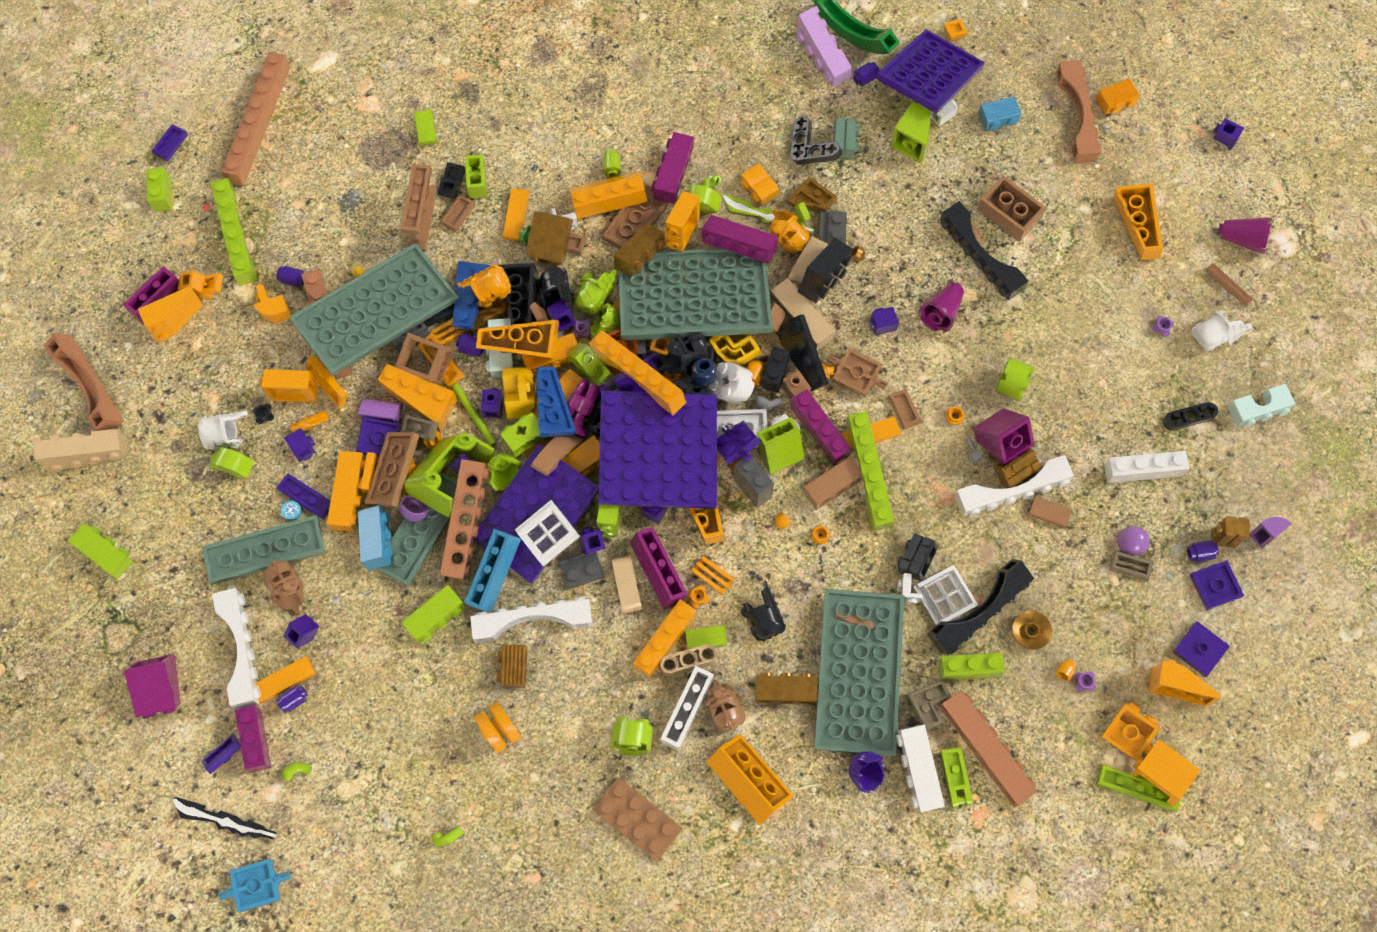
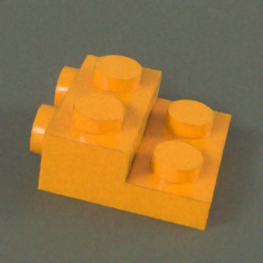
[1101,702,1160,761]

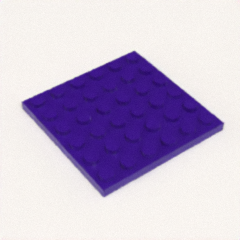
[598,390,717,509]

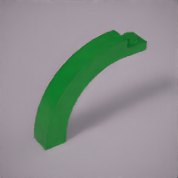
[812,0,900,54]

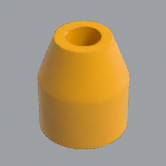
[1055,659,1076,681]

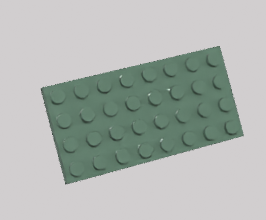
[289,243,459,377]
[814,589,904,756]

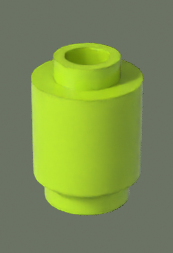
[603,150,621,178]

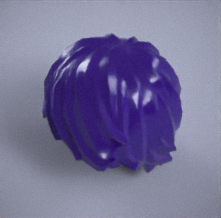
[848,751,885,793]

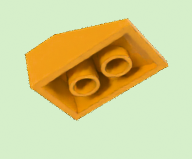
[138,286,203,342]
[1148,659,1221,706]

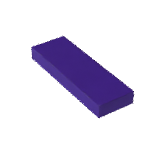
[276,473,331,520]

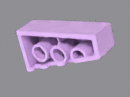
[796,6,852,87]

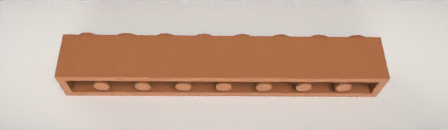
[221,51,290,186]

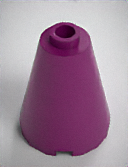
[1218,217,1272,254]
[919,283,964,333]

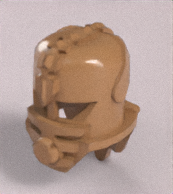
[263,560,304,615]
[705,680,745,732]

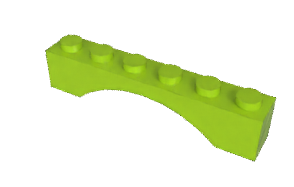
[211,178,258,286]
[845,411,894,530]

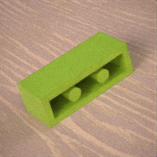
[68,523,133,579]
[401,585,465,644]
[938,653,1005,681]

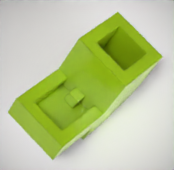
[680,184,722,215]
[208,447,255,478]

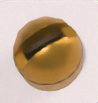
[851,245,865,262]

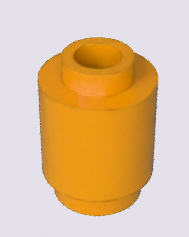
[746,360,765,389]

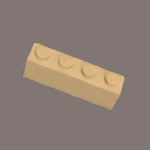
[770,278,835,351]

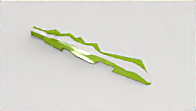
[723,194,814,236]

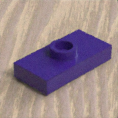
[151,124,188,162]
[201,734,241,774]

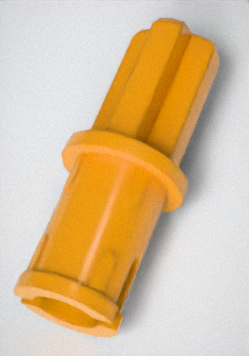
[290,411,329,432]

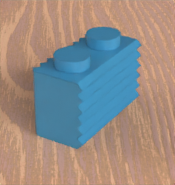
[979,96,1021,130]

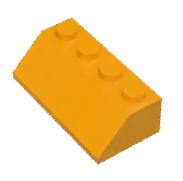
[570,171,648,219]
[706,734,794,825]

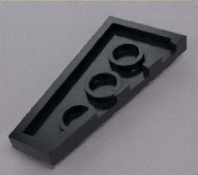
[775,314,829,391]

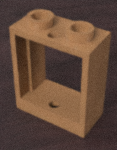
[395,333,454,385]

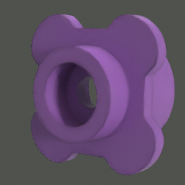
[1152,316,1174,337]
[572,320,591,338]
[1074,671,1096,692]

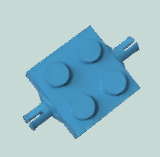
[218,859,291,913]

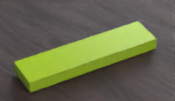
[1096,764,1181,812]

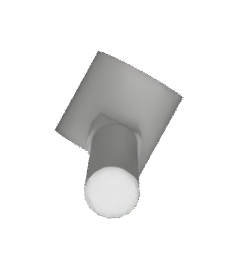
[966,437,982,464]

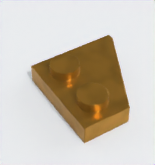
[787,176,837,212]
[470,296,508,332]

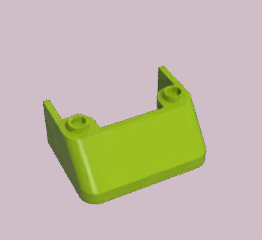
[404,433,494,518]

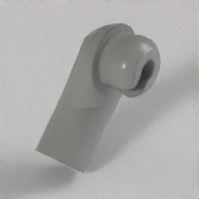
[754,396,783,412]

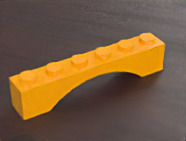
[589,330,687,415]

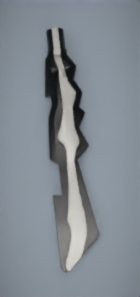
[173,797,277,840]

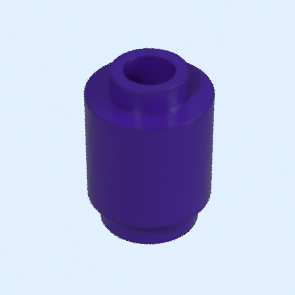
[853,62,880,86]
[276,266,304,288]
[456,334,484,357]
[1187,540,1219,563]
[276,684,308,713]

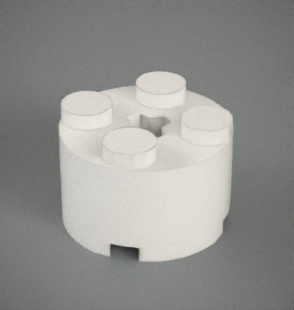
[708,362,754,405]

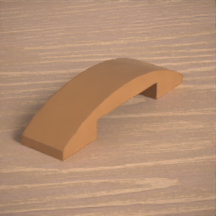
[531,433,587,476]

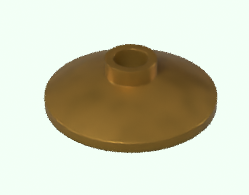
[1012,610,1052,650]

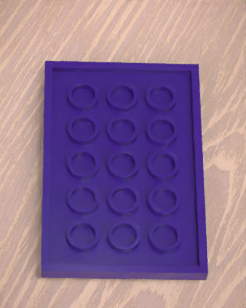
[876,29,985,114]
[473,444,599,584]

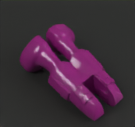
[567,379,600,437]

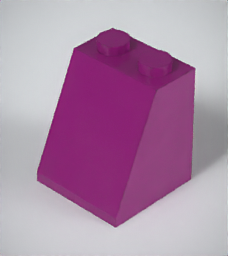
[973,408,1035,464]
[124,654,181,719]

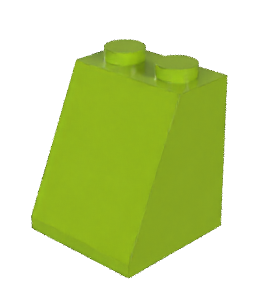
[890,101,931,163]

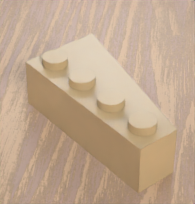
[33,429,126,473]

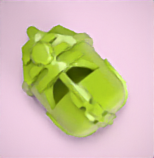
[573,269,617,315]

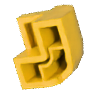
[709,334,761,366]
[502,367,535,419]

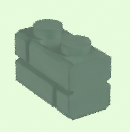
[832,117,860,159]

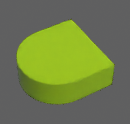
[794,202,811,223]

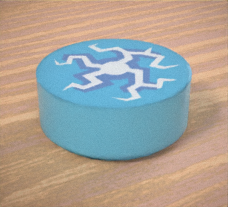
[281,501,302,521]

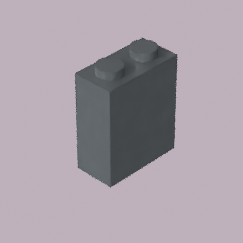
[734,454,774,508]

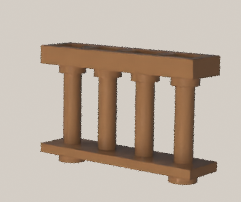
[400,164,438,251]

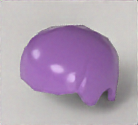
[400,495,430,522]
[1117,526,1150,556]

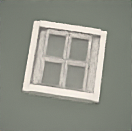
[515,500,580,566]
[913,565,978,625]

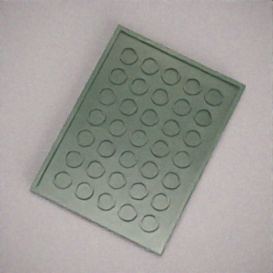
[619,248,773,341]

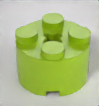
[995,357,1035,402]
[610,717,653,756]

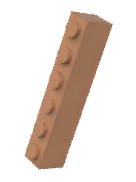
[939,690,1037,808]

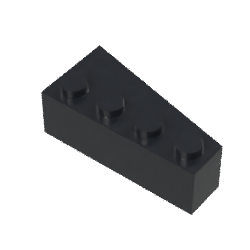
[498,263,539,325]

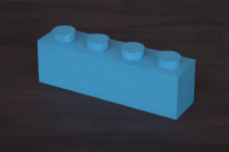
[465,529,521,612]

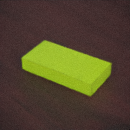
[414,109,437,146]
[685,625,727,650]

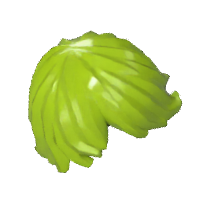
[590,303,621,337]
[487,453,522,492]

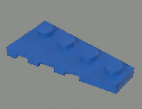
[452,261,491,330]
[535,367,576,437]

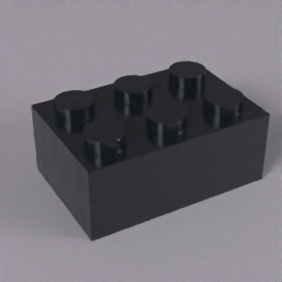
[798,238,854,304]

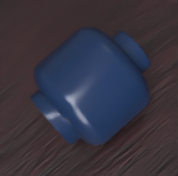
[692,358,717,386]

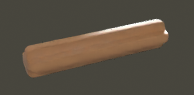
[1206,264,1253,306]

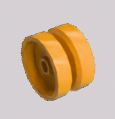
[473,701,522,754]

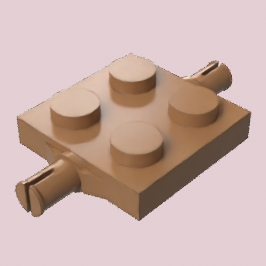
[827,348,888,397]

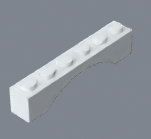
[955,455,1074,517]
[212,588,261,710]
[470,597,593,644]

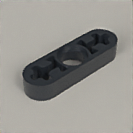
[1163,402,1218,431]

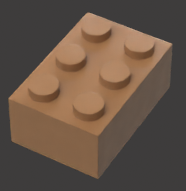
[977,175,1047,242]

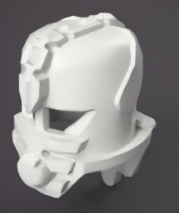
[1192,310,1252,351]
[197,411,248,450]

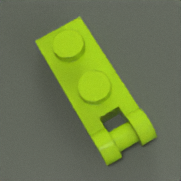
[940,747,973,808]

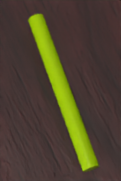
[452,384,497,447]

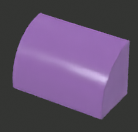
[358,399,403,423]
[1249,517,1292,549]

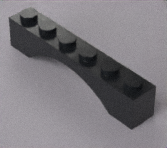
[940,201,1029,301]
[927,559,1034,655]

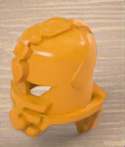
[770,209,811,254]
[458,265,511,308]

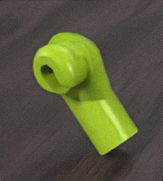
[702,175,721,189]
[281,762,312,781]
[431,826,463,847]

